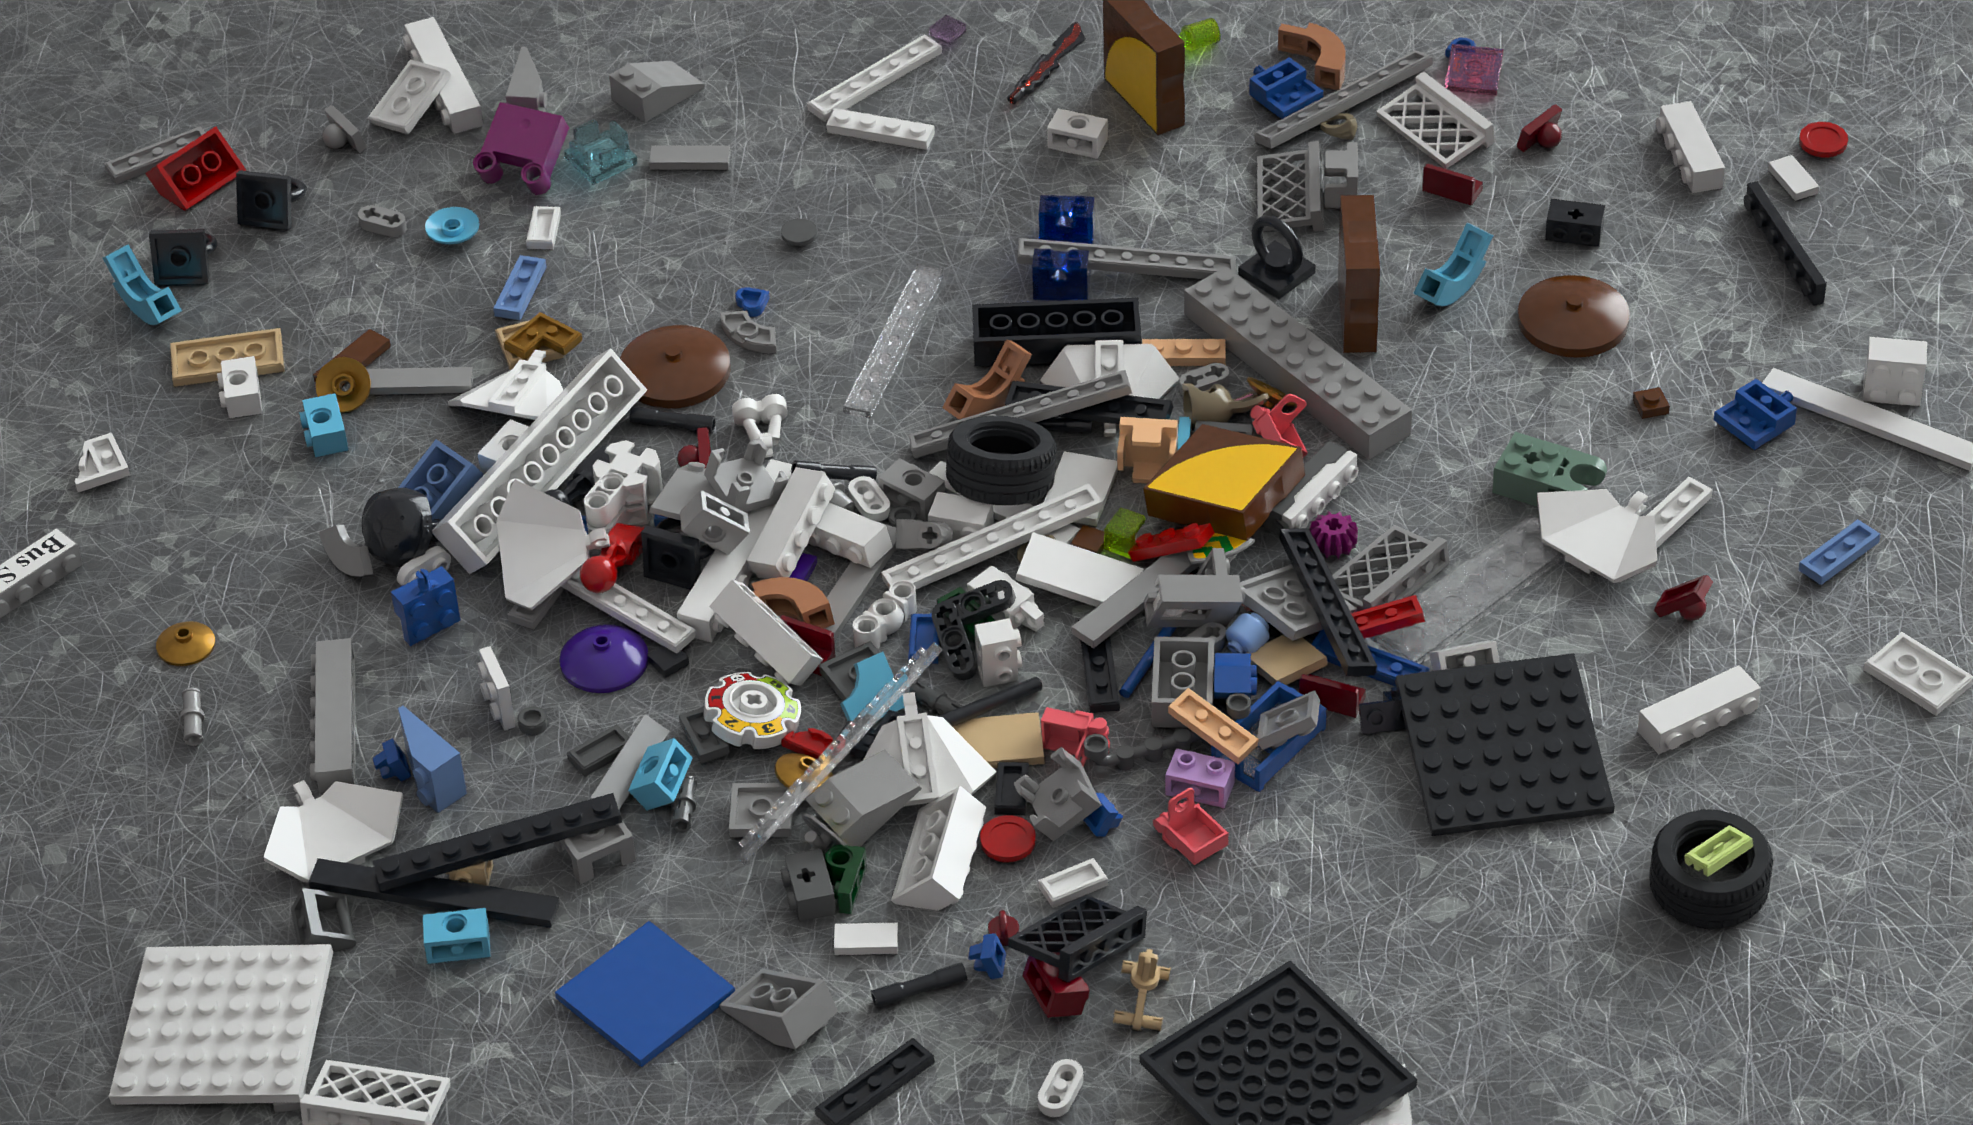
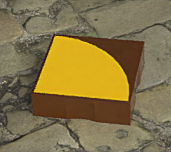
[1103,0,1185,136]
[1143,424,1305,541]

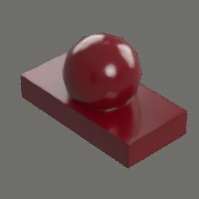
[1517,104,1563,152]
[677,427,711,468]
[1654,575,1713,620]

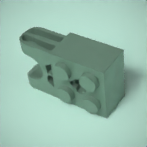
[1492,432,1607,507]

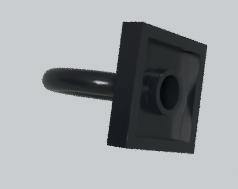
[236,170,307,230]
[1238,215,1316,299]
[149,229,218,285]
[641,517,715,590]

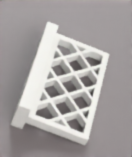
[1377,71,1495,169]
[300,1060,450,1125]

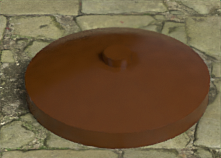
[1518,275,1630,358]
[620,325,731,409]

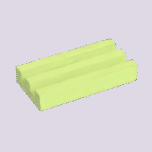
[1684,825,1753,877]

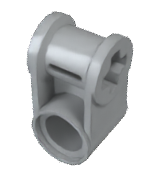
[895,519,953,549]

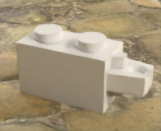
[967,566,1044,632]

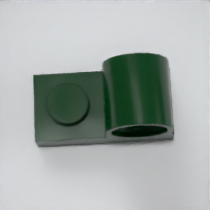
[826,845,867,914]

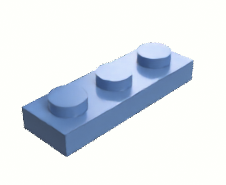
[493,255,546,320]
[1799,519,1880,585]

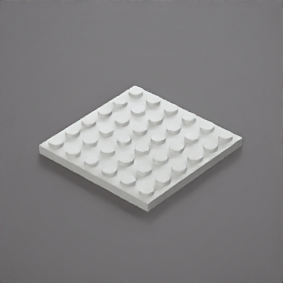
[109,944,333,1105]

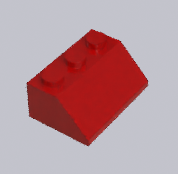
[145,126,246,211]

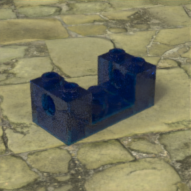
[1032,195,1095,301]

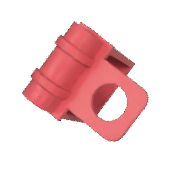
[1250,394,1308,458]
[1041,707,1110,766]
[1153,788,1228,865]

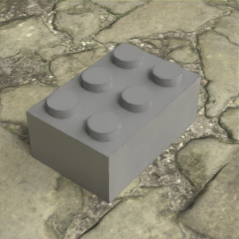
[1151,637,1214,728]

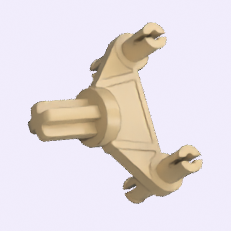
[1113,949,1170,1031]

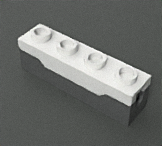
[1262,441,1358,535]

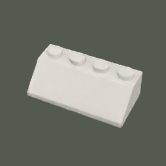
[891,786,986,911]

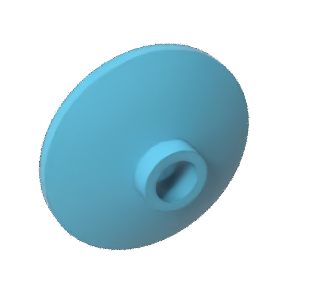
[425,207,479,244]

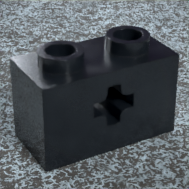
[1545,199,1605,247]

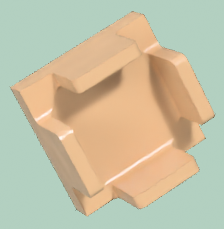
[1117,417,1178,484]

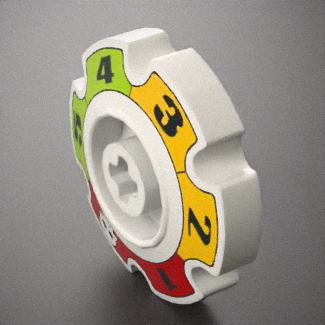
[703,672,801,749]

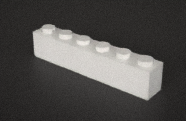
[402,17,483,134]

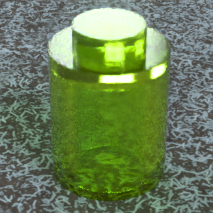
[1179,17,1221,51]

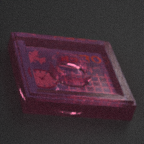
[1445,44,1504,96]

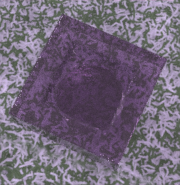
[930,15,966,45]

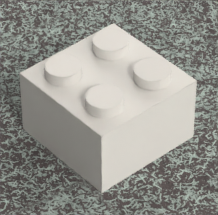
[1863,337,1927,406]

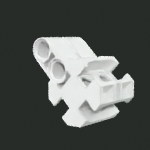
[584,440,663,550]

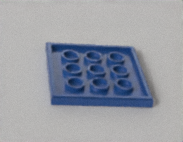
[555,921,735,1067]

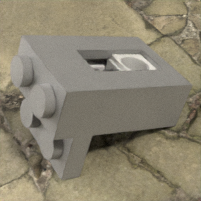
[1144,548,1245,627]

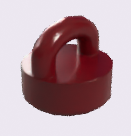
[988,910,1019,946]

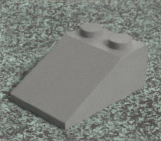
[506,47,547,112]
[609,61,705,123]
[649,462,721,520]
[805,750,922,847]
[719,968,838,1049]

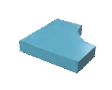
[840,652,904,726]

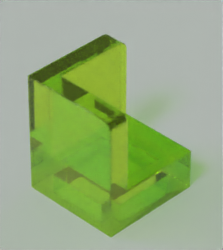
[1104,507,1145,559]

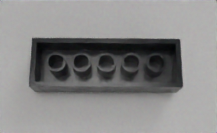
[972,297,1141,366]

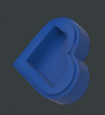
[735,287,770,317]

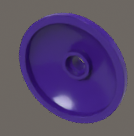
[559,625,648,693]

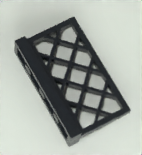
[1008,895,1147,982]

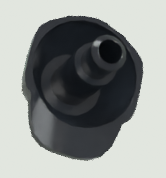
[362,487,441,568]

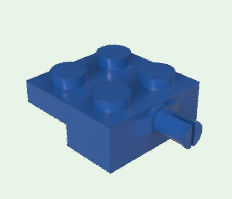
[1249,57,1323,119]
[1714,379,1797,450]
[391,566,461,646]

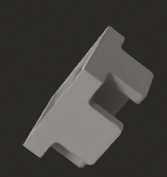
[1324,142,1358,210]

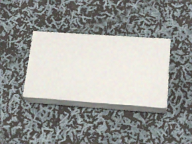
[1768,155,1819,201]
[526,206,561,249]
[1038,858,1108,908]
[834,923,898,955]

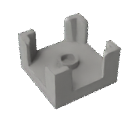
[704,439,789,512]
[1014,747,1102,841]
[553,821,636,884]

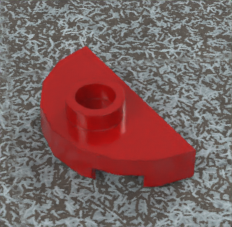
[781,728,837,769]

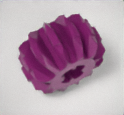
[1309,511,1358,559]

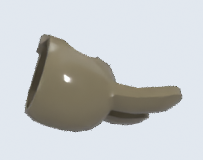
[1182,383,1269,431]

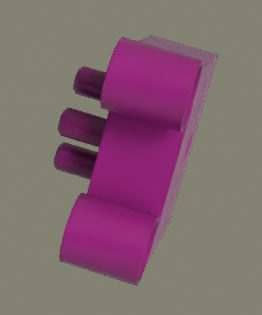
[473,102,569,195]

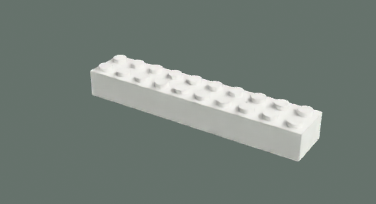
[432,348,647,574]

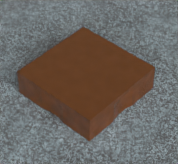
[1338,195,1380,353]

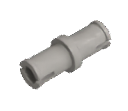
[180,688,205,746]

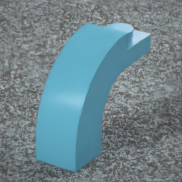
[1414,223,1494,306]
[103,244,182,325]

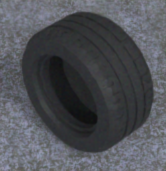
[946,416,1057,505]
[1649,809,1773,929]

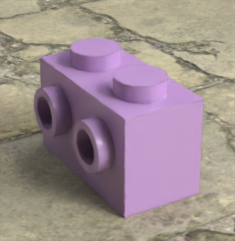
[1165,748,1235,808]

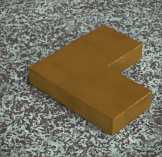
[504,312,583,360]

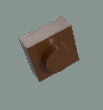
[1633,387,1670,419]

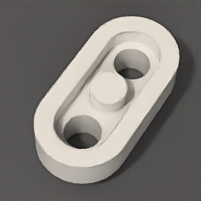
[848,476,890,522]
[397,546,451,586]
[1038,1059,1083,1117]

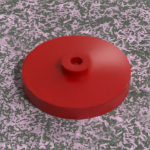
[1799,122,1848,158]
[980,815,1036,862]

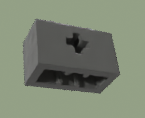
[781,848,836,922]

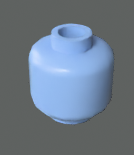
[1226,612,1269,653]

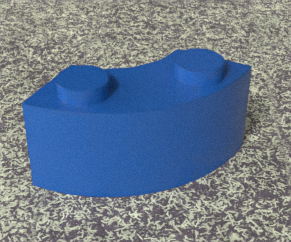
[1214,653,1257,700]

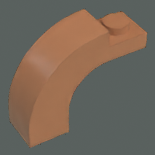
[1278,23,1346,90]
[942,340,1032,419]
[751,577,835,628]

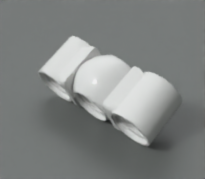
[853,580,917,649]

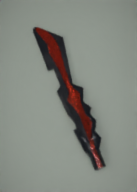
[1007,22,1085,104]

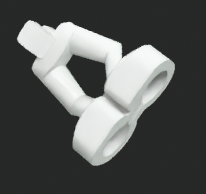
[732,394,788,458]

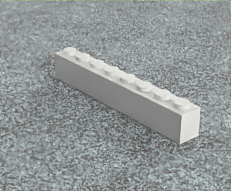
[677,459,792,642]

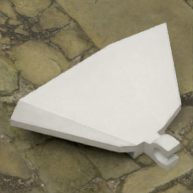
[1040,340,1180,437]
[448,349,563,420]
[496,479,610,611]
[1537,489,1657,583]
[863,692,997,806]
[264,780,403,883]

